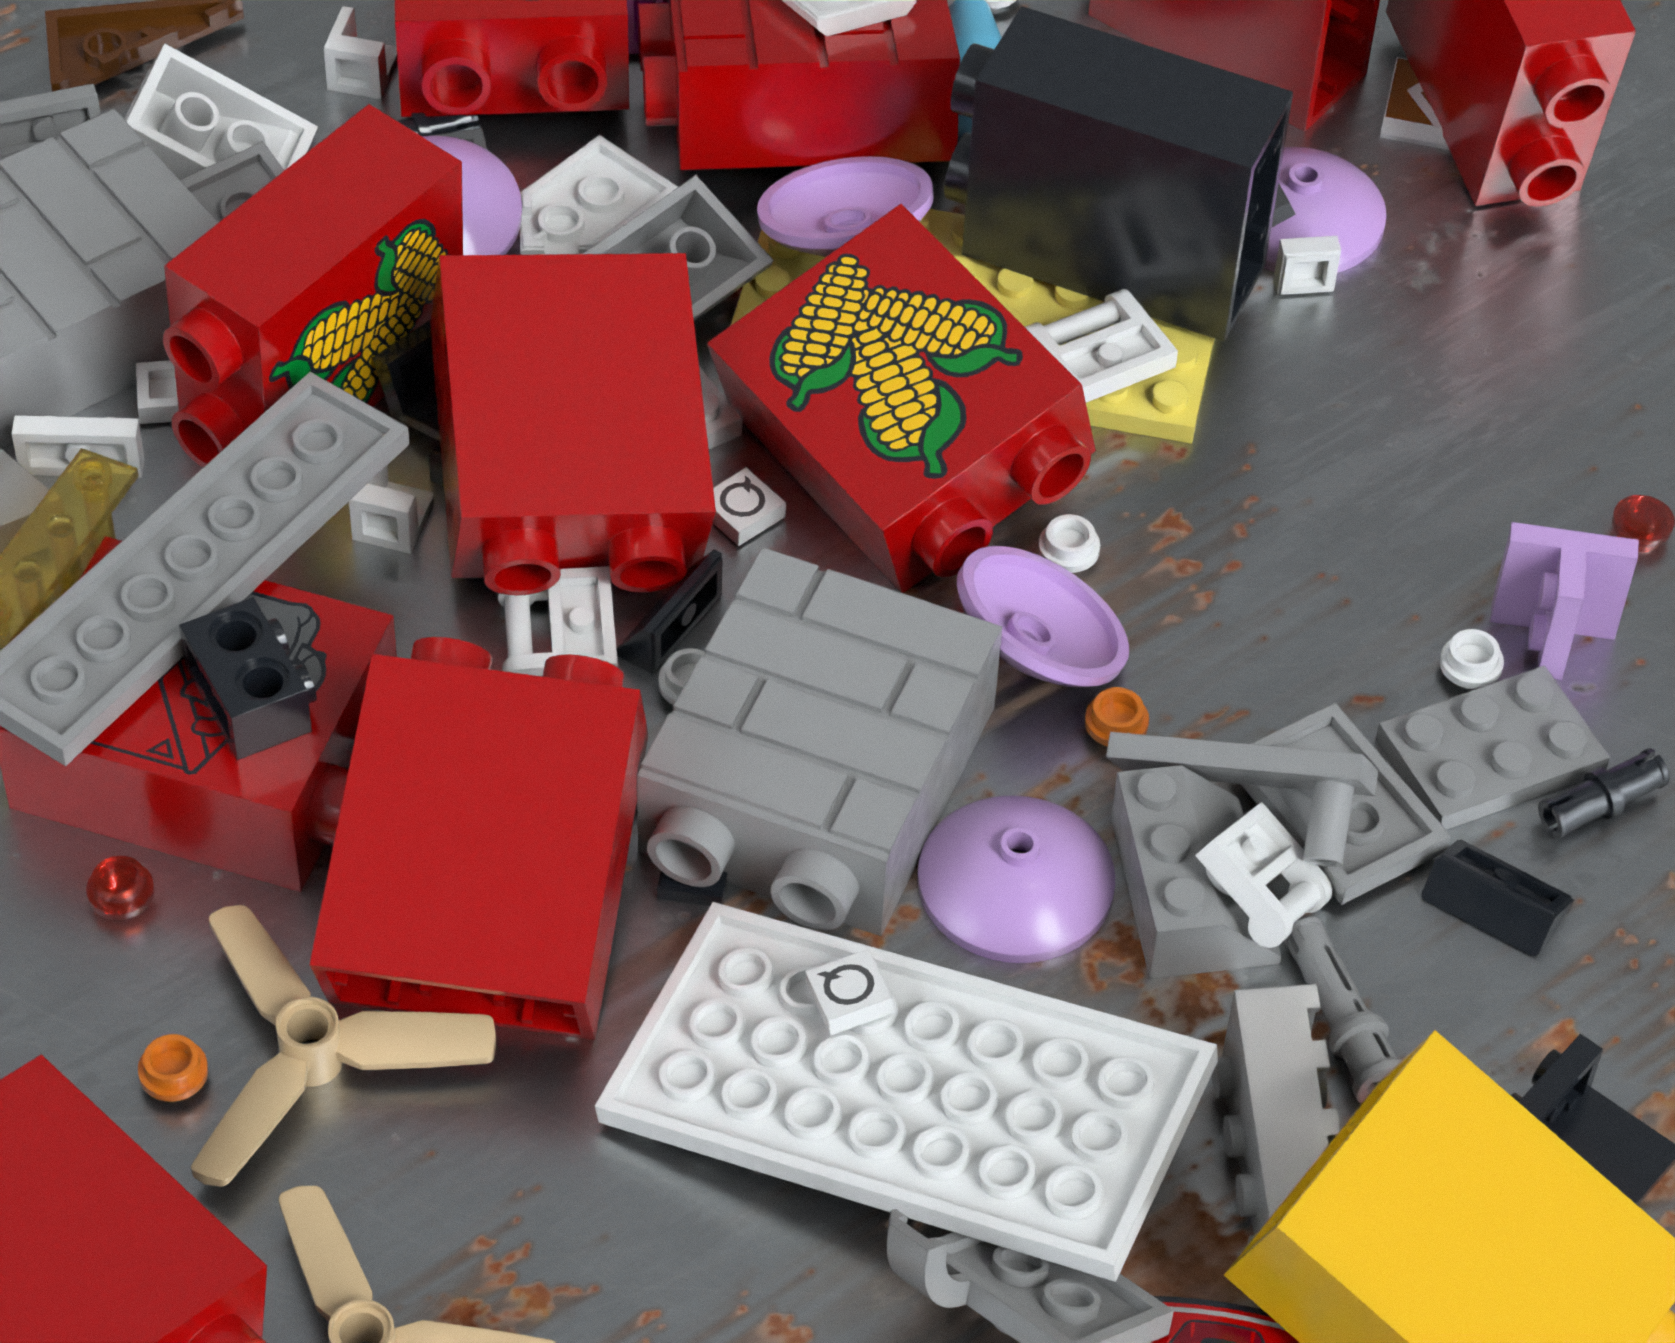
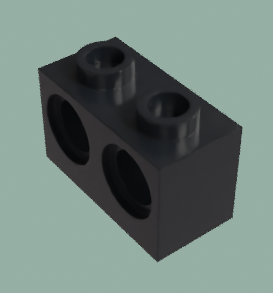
[179,597,317,760]

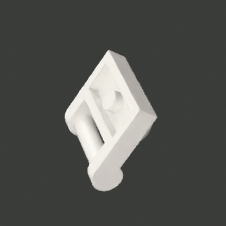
[1025,289,1178,403]
[497,566,618,676]
[1195,802,1333,948]

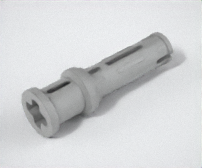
[1284,917,1402,1103]

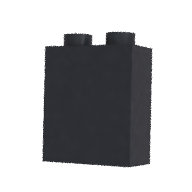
[944,6,1293,342]

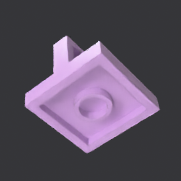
[1490,522,1639,680]

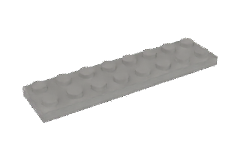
[0,372,410,766]

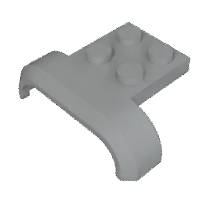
[887,1209,1174,1343]

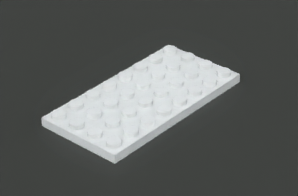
[595,902,1218,1282]

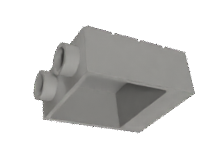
[0,109,218,449]
[637,547,1003,936]

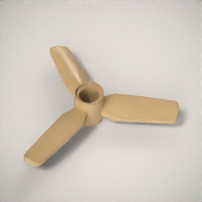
[191,905,496,1187]
[279,1186,556,1343]

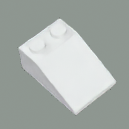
[124,44,318,180]

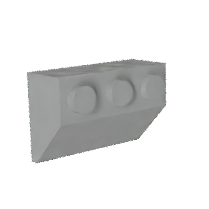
[583,175,774,321]
[1111,765,1282,979]

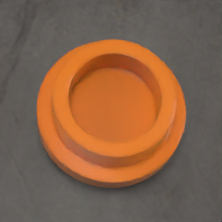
[1085,687,1149,747]
[138,1034,208,1102]

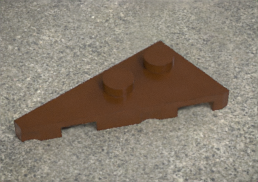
[45,0,244,92]

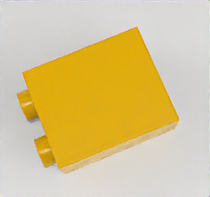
[1224,1030,1675,1343]

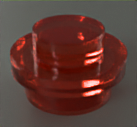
[1612,495,1675,552]
[86,855,155,920]

